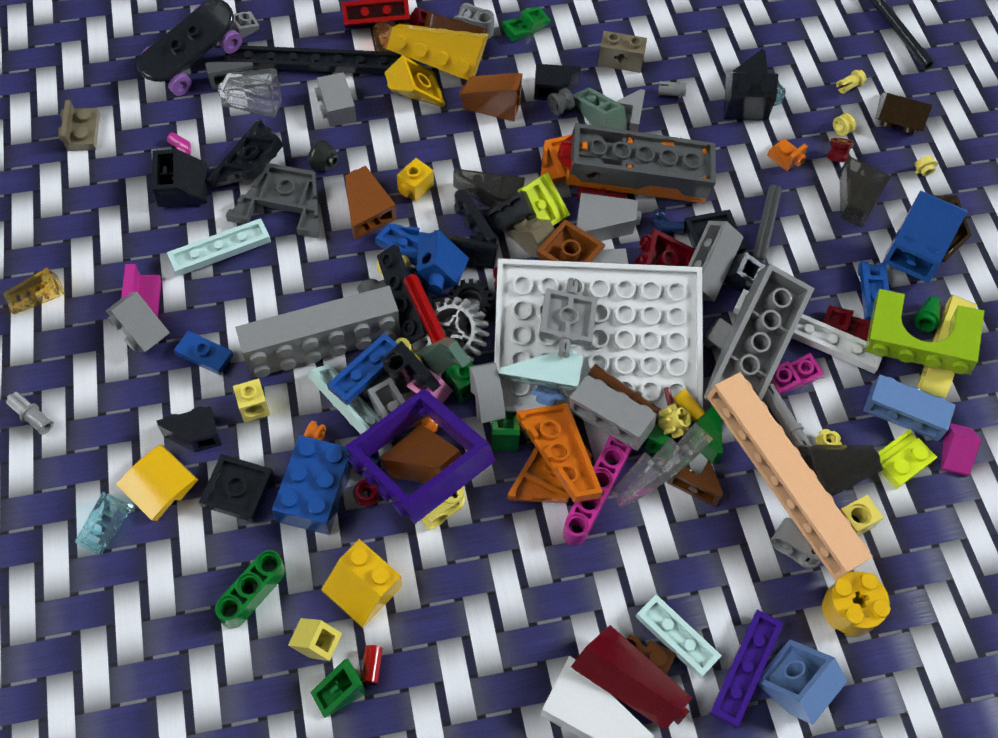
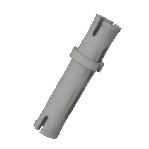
[763,384,815,457]

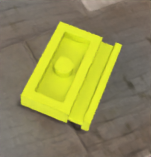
[517,173,570,226]
[870,429,937,489]

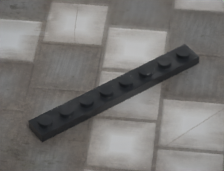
[224,45,406,74]

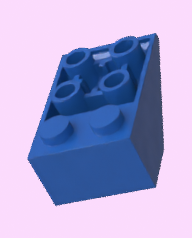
[883,190,967,283]

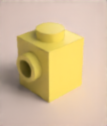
[288,618,342,661]

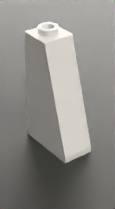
[540,656,654,738]

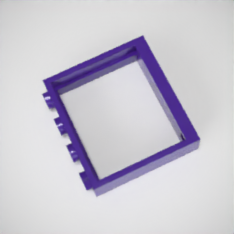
[345,388,496,524]

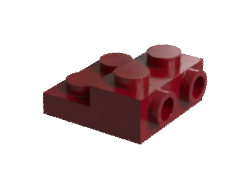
[634,229,695,266]

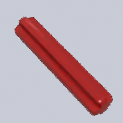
[403,274,446,344]

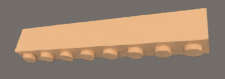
[706,372,873,581]

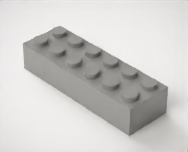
[235,286,400,378]

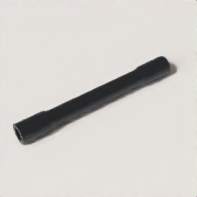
[869,0,935,70]

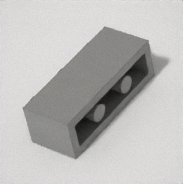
[688,221,744,302]
[569,375,657,451]

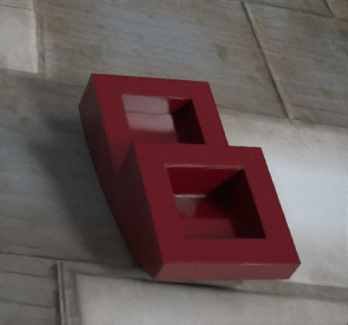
[823,305,870,341]

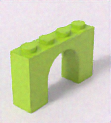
[865,289,984,375]

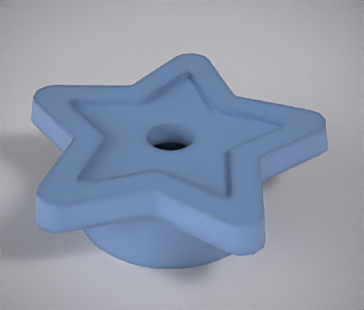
[530,385,565,406]

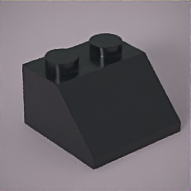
[723,72,778,119]

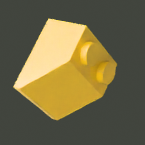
[321,539,402,628]

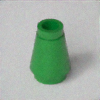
[914,296,941,332]

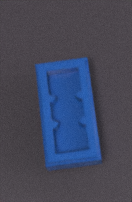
[174,331,234,375]

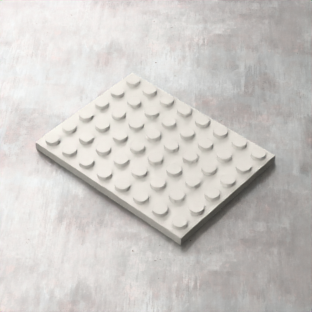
[494,259,703,420]

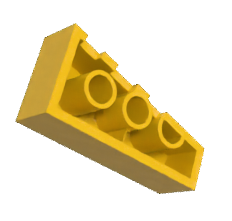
[386,24,489,80]

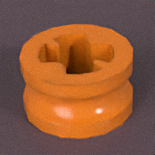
[304,421,326,440]

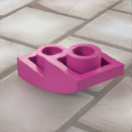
[771,353,824,395]

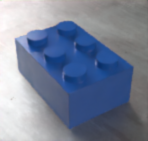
[272,435,353,535]

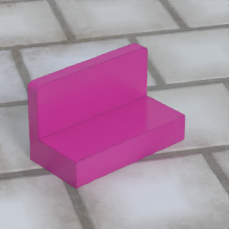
[121,264,162,317]

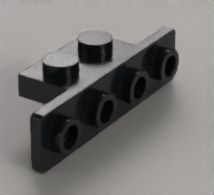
[377,245,434,344]

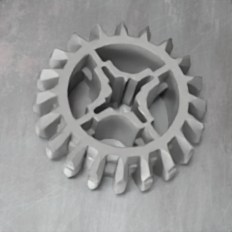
[421,297,490,366]

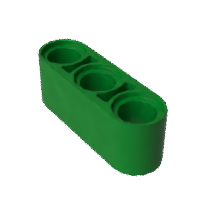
[215,550,285,629]

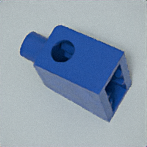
[417,230,469,295]

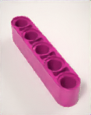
[562,435,632,546]

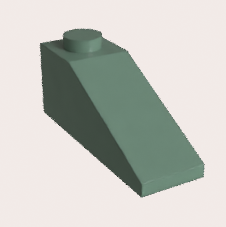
[572,88,628,130]

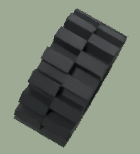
[448,279,493,325]

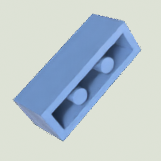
[863,375,956,441]

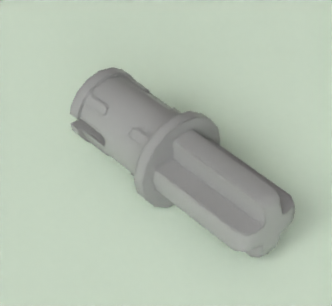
[6,392,54,435]

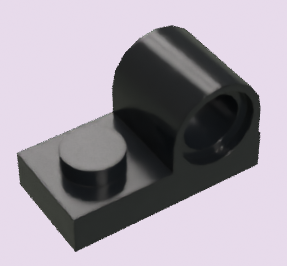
[383,341,441,392]

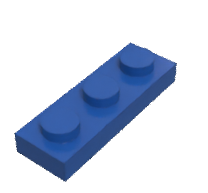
[327,333,397,405]

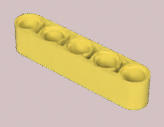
[917,294,977,399]

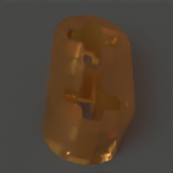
[373,23,393,52]

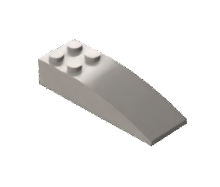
[704,264,815,402]

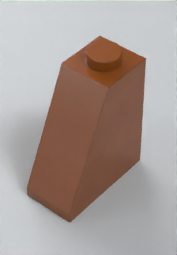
[459,73,523,122]
[345,165,397,240]
[380,424,462,483]

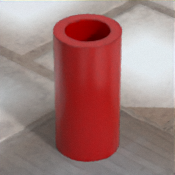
[360,645,383,685]

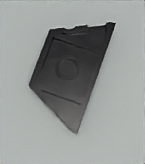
[206,119,284,187]

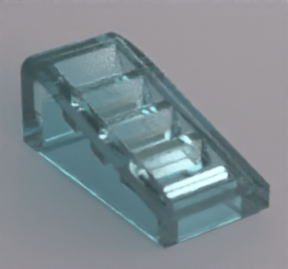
[75,491,133,555]

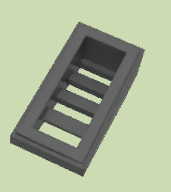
[205,62,257,90]

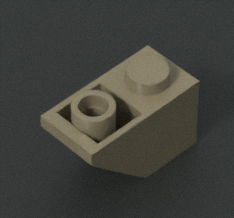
[506,218,555,258]

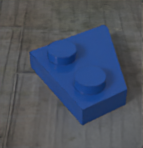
[375,223,436,266]

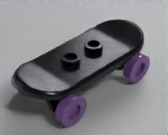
[137,0,242,96]

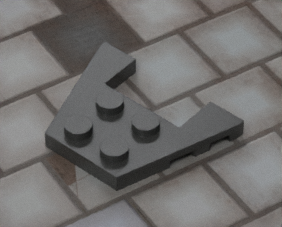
[225,163,320,239]

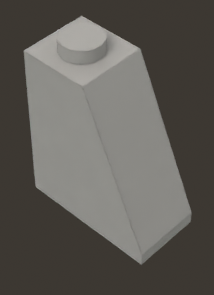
[576,193,642,241]

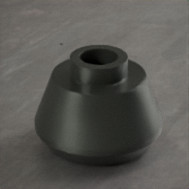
[308,140,338,171]

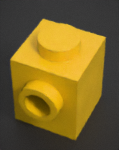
[397,158,434,202]

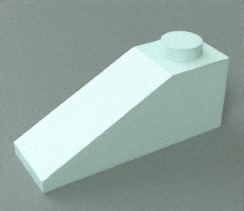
[499,349,583,392]

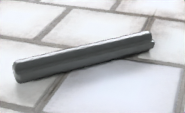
[752,184,782,263]

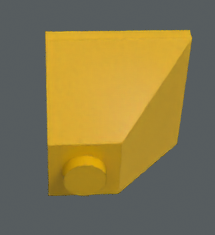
[384,55,446,107]

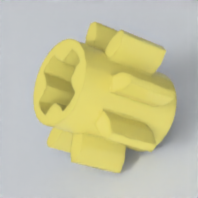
[658,403,691,439]

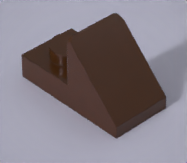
[666,459,723,507]

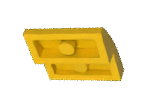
[116,444,198,521]

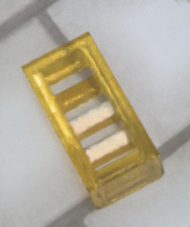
[3,267,65,314]

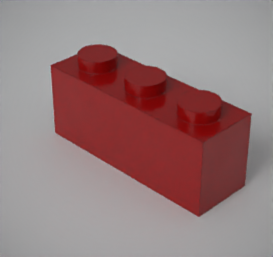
[341,0,410,27]

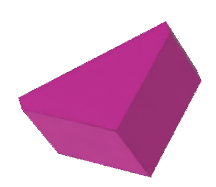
[941,423,982,477]

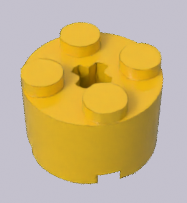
[822,571,891,637]

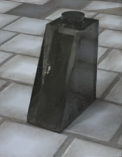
[839,156,891,228]
[796,445,883,496]

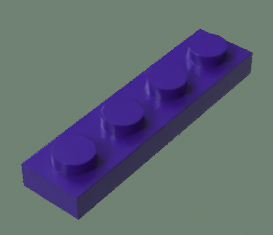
[709,609,784,729]

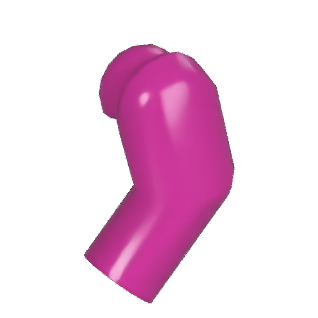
[167,132,191,155]

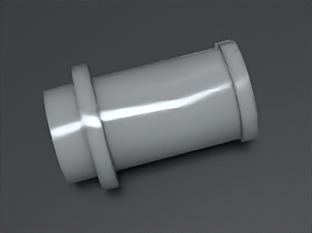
[658,80,686,98]

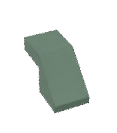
[415,337,471,376]

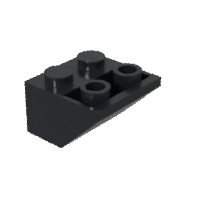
[152,149,207,207]

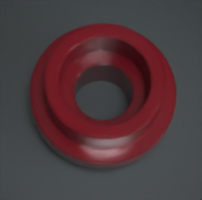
[353,480,381,507]

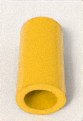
[673,389,706,423]

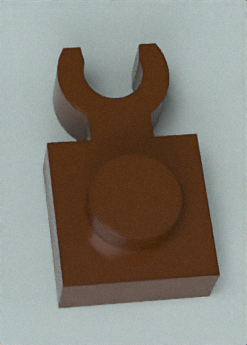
[627,635,676,675]

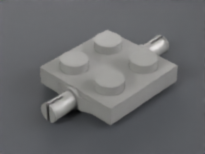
[538,278,597,358]

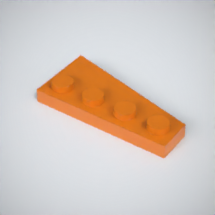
[515,403,603,503]

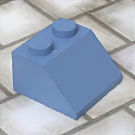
[757,639,848,725]

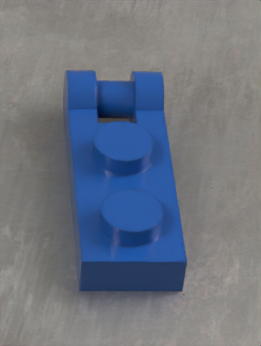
[858,261,889,321]

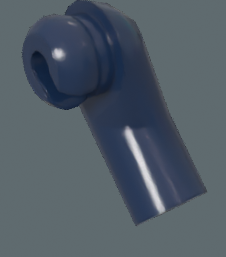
[651,209,685,233]

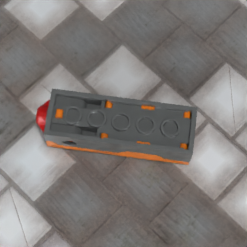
[558,123,716,204]

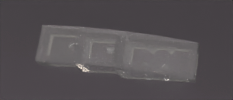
[610,422,713,508]

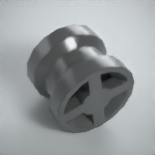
[547,88,575,116]

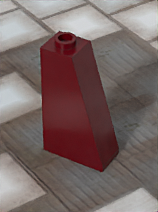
[571,625,692,730]

